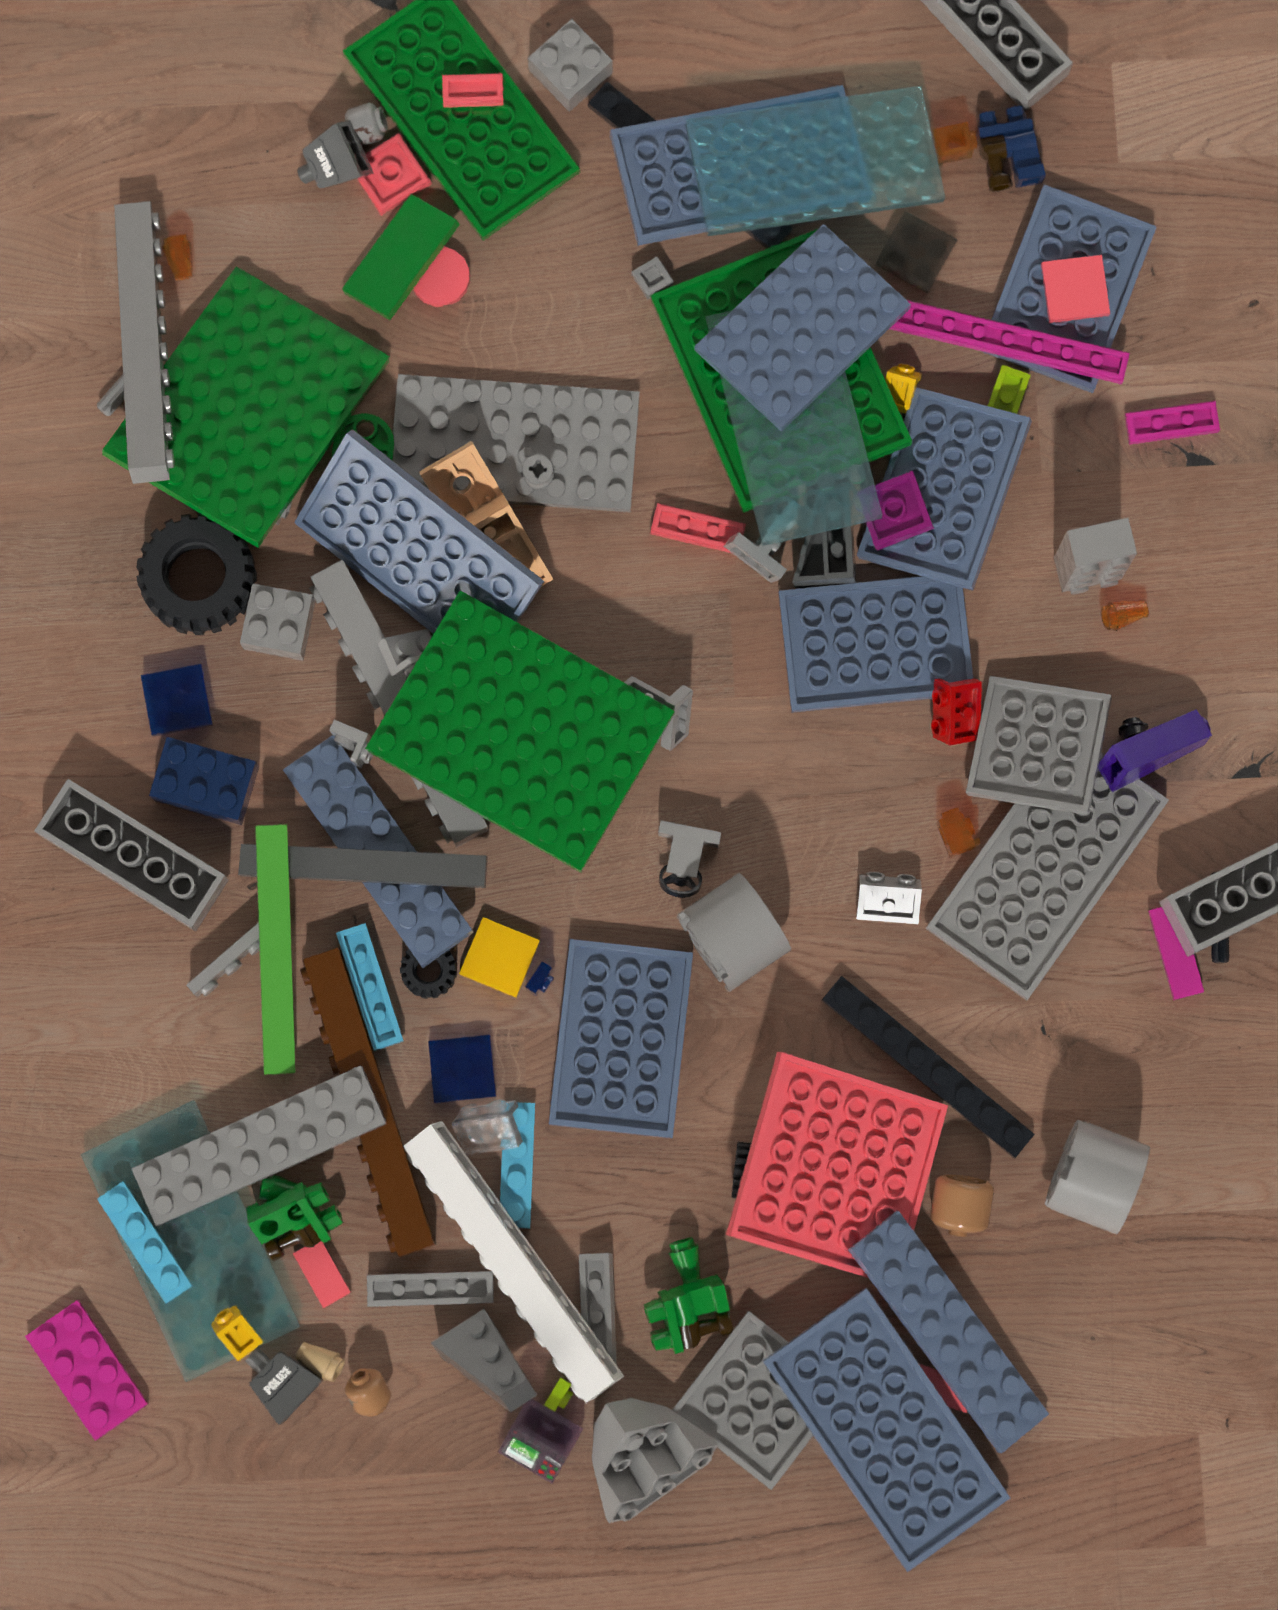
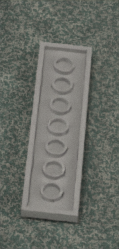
[131,1066,387,1226]

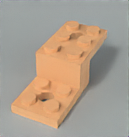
[419,441,554,587]

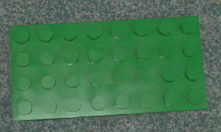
[342,0,580,241]

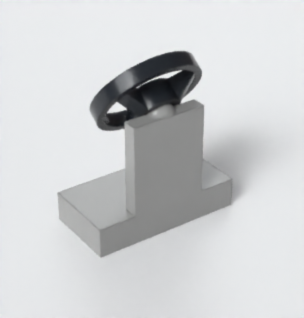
[658,820,721,898]

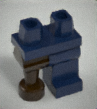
[976,105,1046,192]

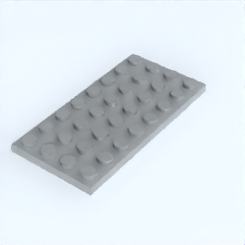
[393,374,640,512]
[926,752,1169,1001]

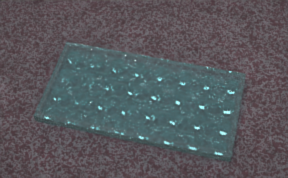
[685,86,945,236]
[706,311,882,546]
[80,1100,301,1382]

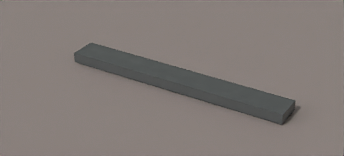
[238,844,488,888]

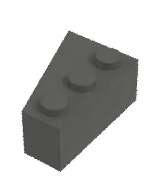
[792,487,856,589]
[431,1309,537,1412]

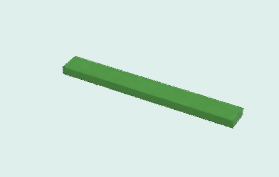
[255,824,295,1075]

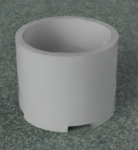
[677,873,791,992]
[1045,1119,1150,1235]

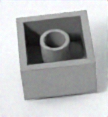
[528,19,613,112]
[240,583,316,661]

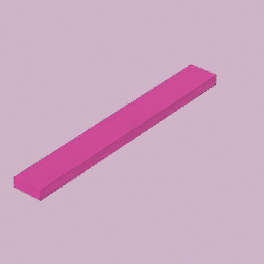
[889,300,1130,384]

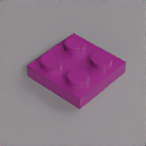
[856,471,934,551]

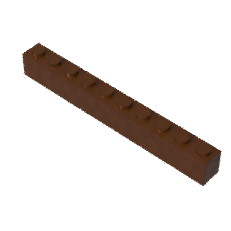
[300,948,436,1257]

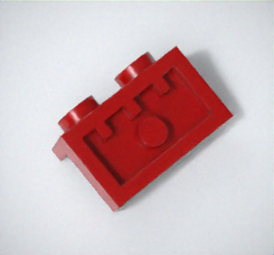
[931,678,982,746]

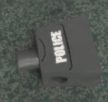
[297,121,374,189]
[245,1348,323,1425]

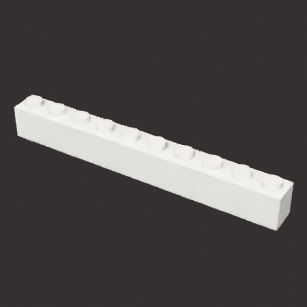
[403,1121,624,1403]

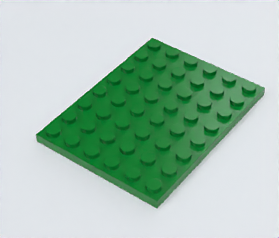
[650,229,912,513]
[102,266,390,548]
[365,590,675,873]

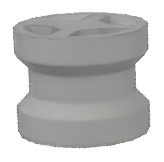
[523,454,554,489]

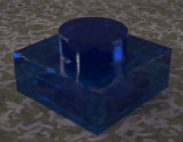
[525,961,554,996]

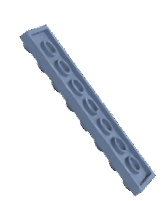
[283,735,474,968]
[848,1211,1049,1453]

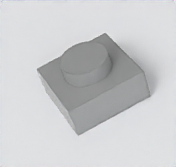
[632,256,673,300]

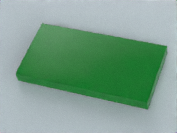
[341,194,460,320]

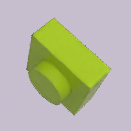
[544,1378,573,1411]

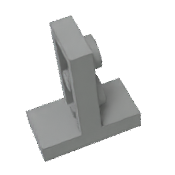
[724,499,801,583]
[624,676,693,751]

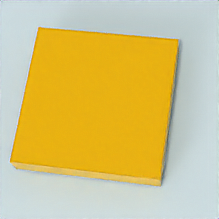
[459,917,540,998]

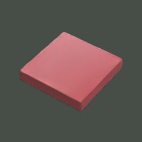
[357,133,432,216]
[1041,255,1110,323]

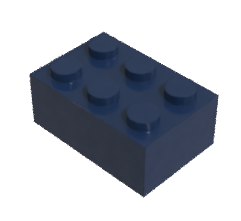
[149,737,259,825]

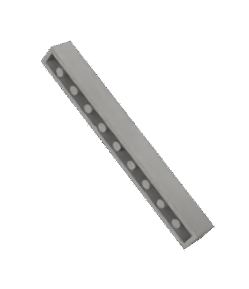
[114,201,175,484]
[309,560,489,848]

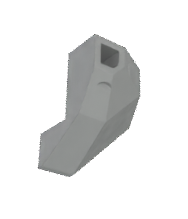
[592,1398,719,1523]

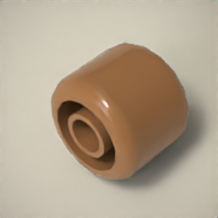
[930,1174,994,1237]

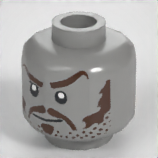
[344,103,388,146]

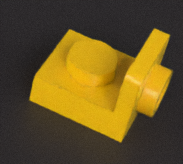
[885,364,922,413]
[211,1305,263,1361]

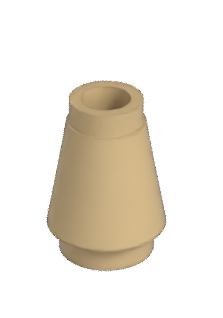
[296,1342,345,1382]

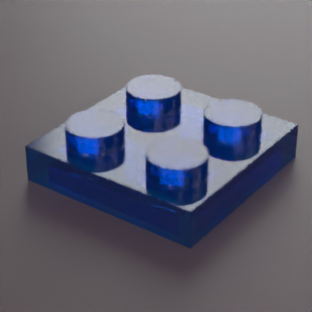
[141,664,213,737]
[428,1035,496,1104]

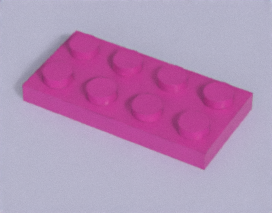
[25,1300,149,1441]

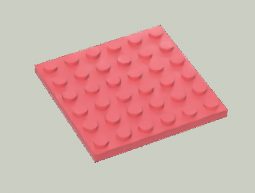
[726,1052,948,1278]

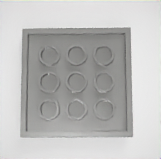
[966,676,1112,815]
[672,1311,813,1490]

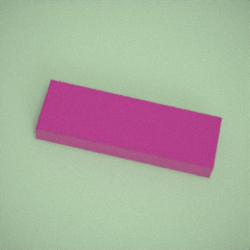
[1124,401,1220,445]
[1148,907,1204,1001]

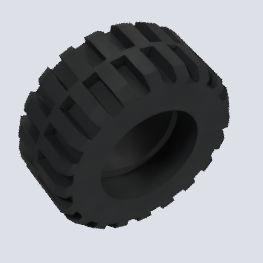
[136,513,257,636]

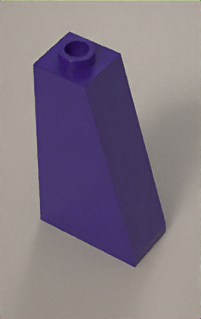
[1098,709,1212,792]

